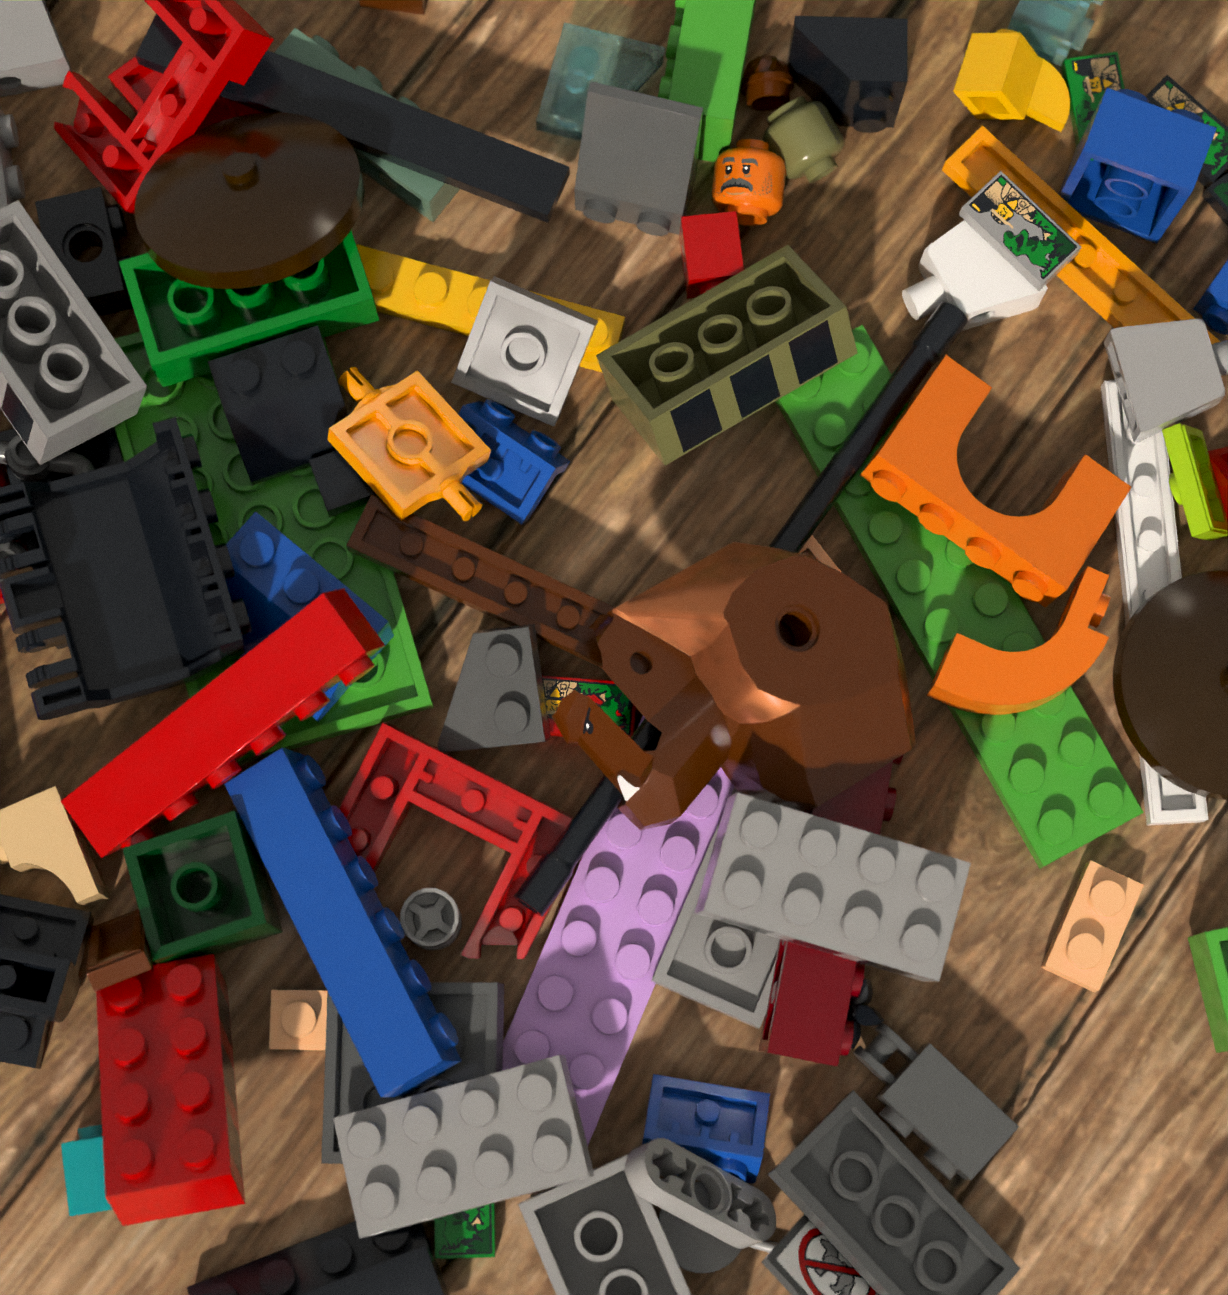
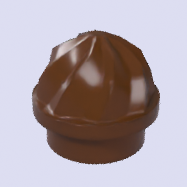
[740,55,795,111]

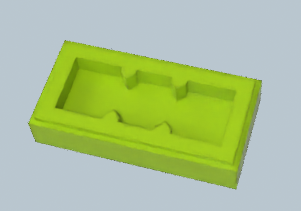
[1162,423,1228,541]

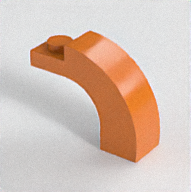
[926,566,1111,715]

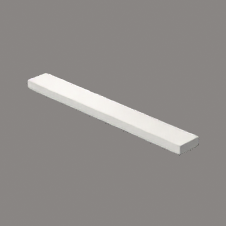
[1101,380,1208,826]

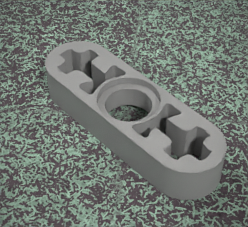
[625,1138,776,1249]

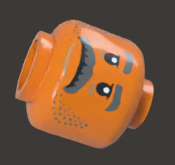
[712,139,786,226]

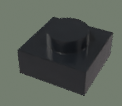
[0,1011,51,1069]

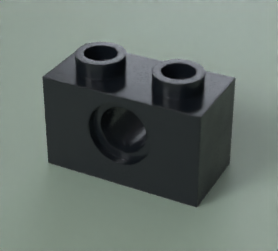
[35,186,133,316]

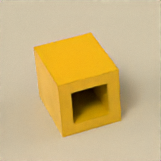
[953,29,1043,120]

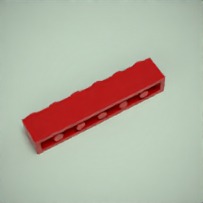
[60,588,385,858]

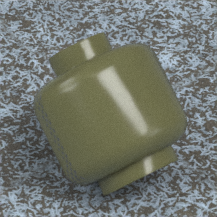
[763,96,845,184]

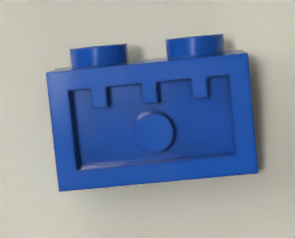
[458,399,570,524]
[642,1074,770,1183]

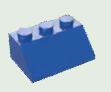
[225,511,394,723]

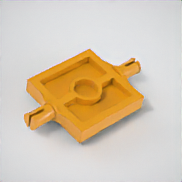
[327,366,491,521]

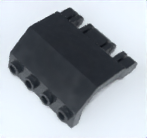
[0,417,252,720]

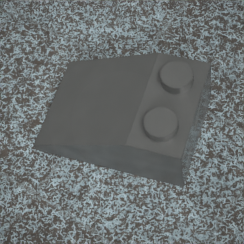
[574,81,703,236]

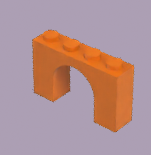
[860,355,1131,607]

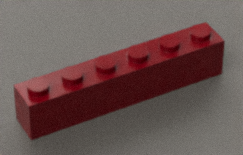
[758,754,904,1067]

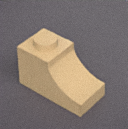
[0,786,110,908]

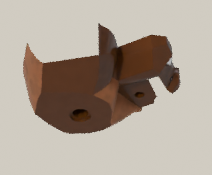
[551,542,916,830]

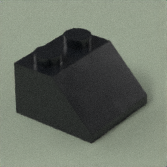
[786,16,908,133]
[208,325,348,485]

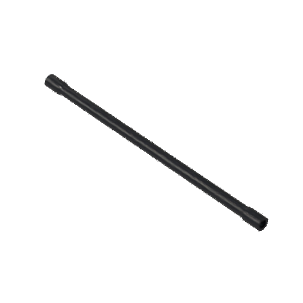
[514,302,968,917]

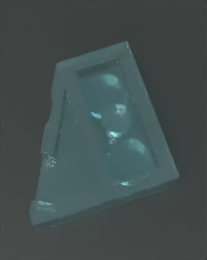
[536,22,666,141]

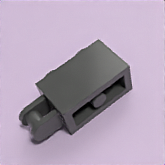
[853,1022,1019,1180]

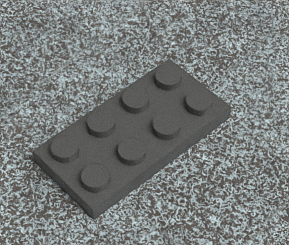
[767,1090,1020,1295]

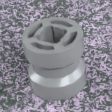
[400,888,462,950]

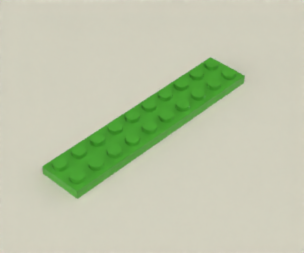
[775,325,1144,869]

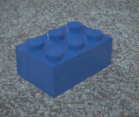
[1059,88,1217,244]

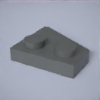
[438,624,551,752]

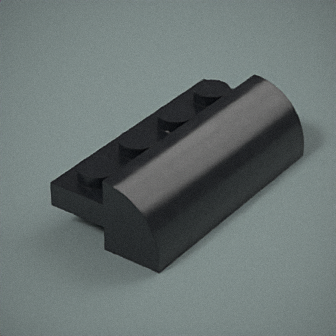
[0,894,94,1023]
[187,1221,449,1295]

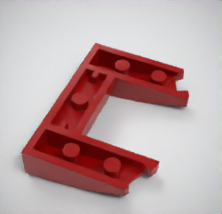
[53,0,274,214]
[339,723,574,959]

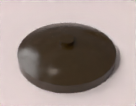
[135,112,365,289]
[1113,570,1228,800]

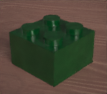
[122,810,283,964]

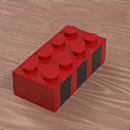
[96,954,245,1226]

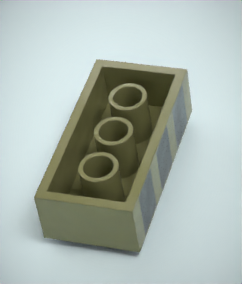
[596,245,857,466]

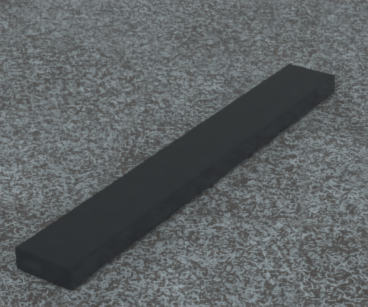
[136,14,570,223]

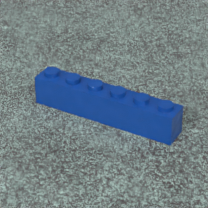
[224,748,462,1097]

